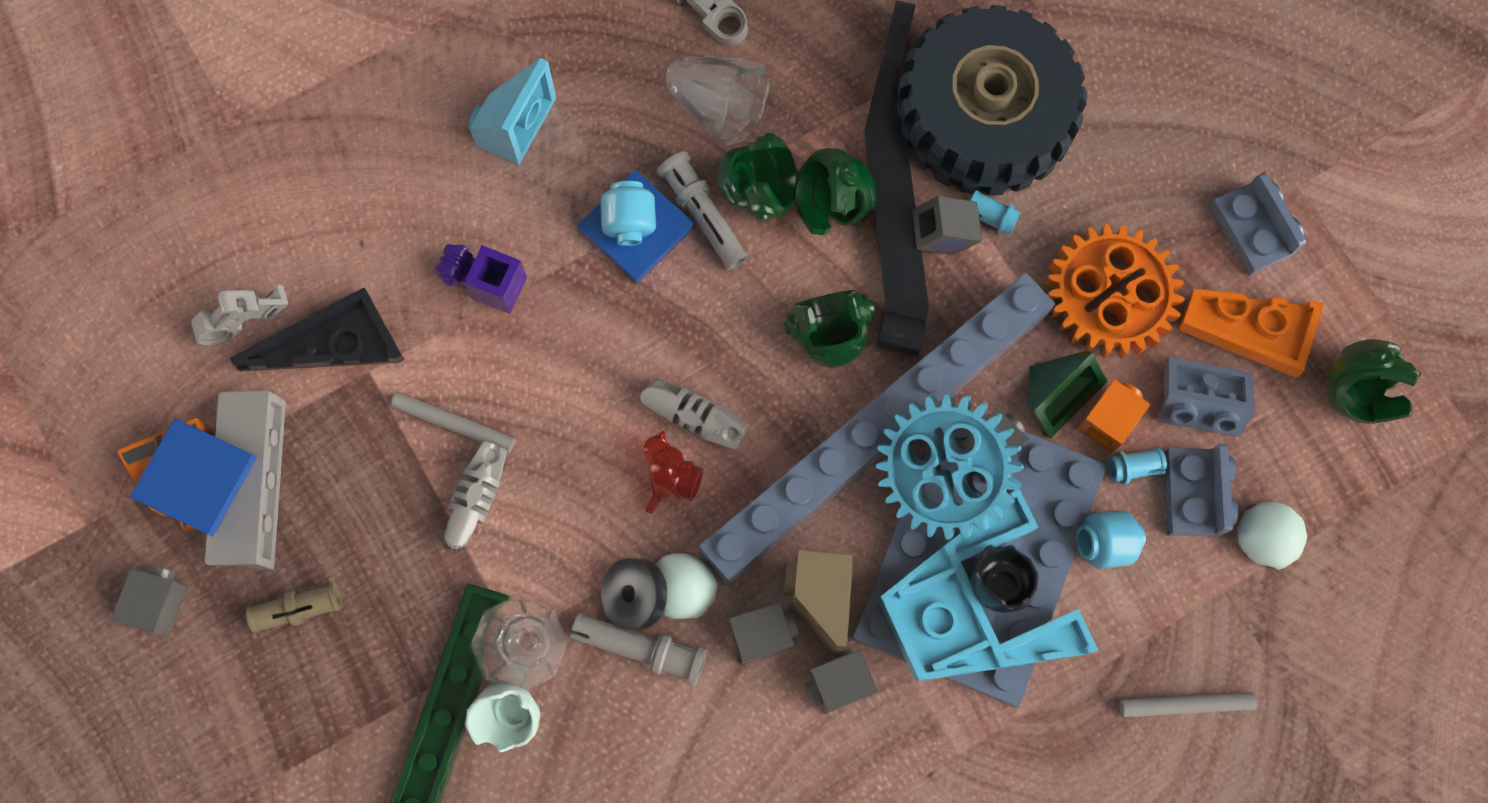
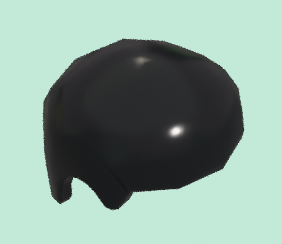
[970,544,1039,613]

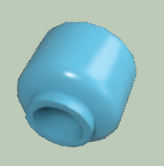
[600,181,656,246]
[1076,510,1146,569]

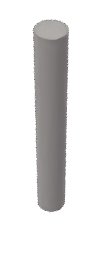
[391,392,516,454]
[1119,692,1257,718]

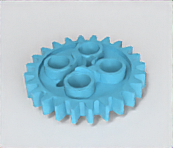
[876,393,1024,540]

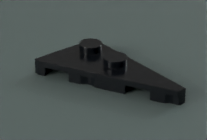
[230,287,405,372]

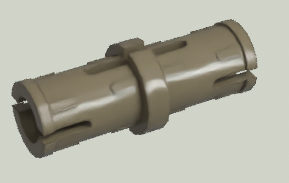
[246,582,342,634]

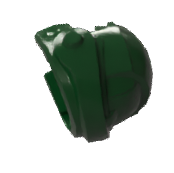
[717,133,797,222]
[795,148,877,236]
[783,290,875,368]
[1326,339,1421,424]

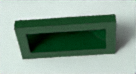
[1029,350,1108,439]

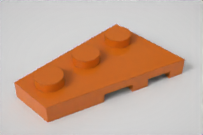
[1178,289,1324,378]

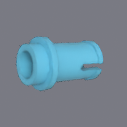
[971,190,1021,235]
[1107,447,1167,485]

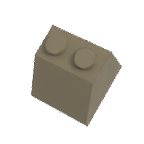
[784,550,853,655]

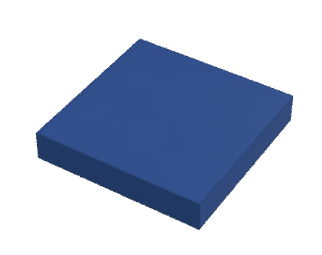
[577,170,695,284]
[130,418,257,537]

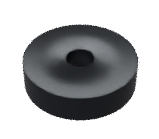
[601,558,667,630]

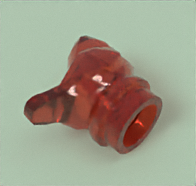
[643,431,704,514]

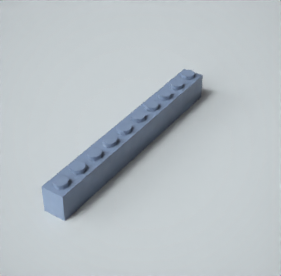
[699,273,1055,587]

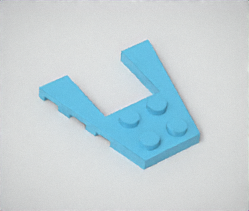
[878,489,1098,682]

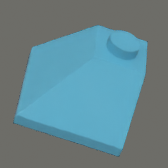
[469,58,556,165]

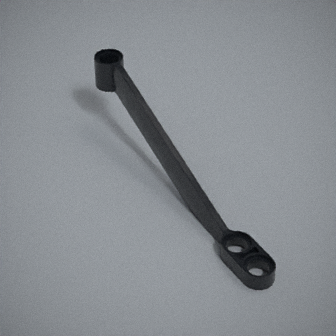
[864,0,929,357]

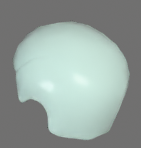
[1237,502,1307,570]
[655,553,718,619]
[465,683,540,752]

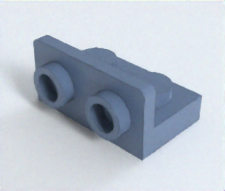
[1210,172,1306,276]
[1157,356,1255,436]
[1164,444,1238,537]

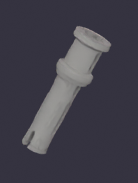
[657,151,750,271]
[570,613,707,687]

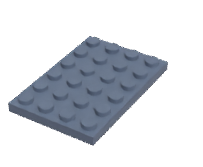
[852,404,1107,708]

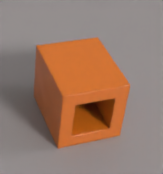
[1077,379,1150,454]

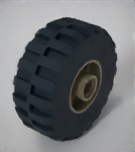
[897,5,1087,196]

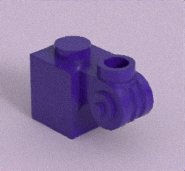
[433,244,527,314]

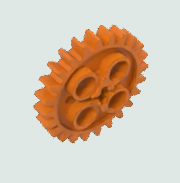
[1045,224,1185,359]

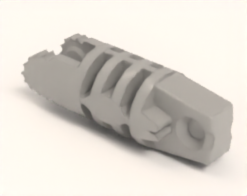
[639,378,749,450]
[443,441,507,551]

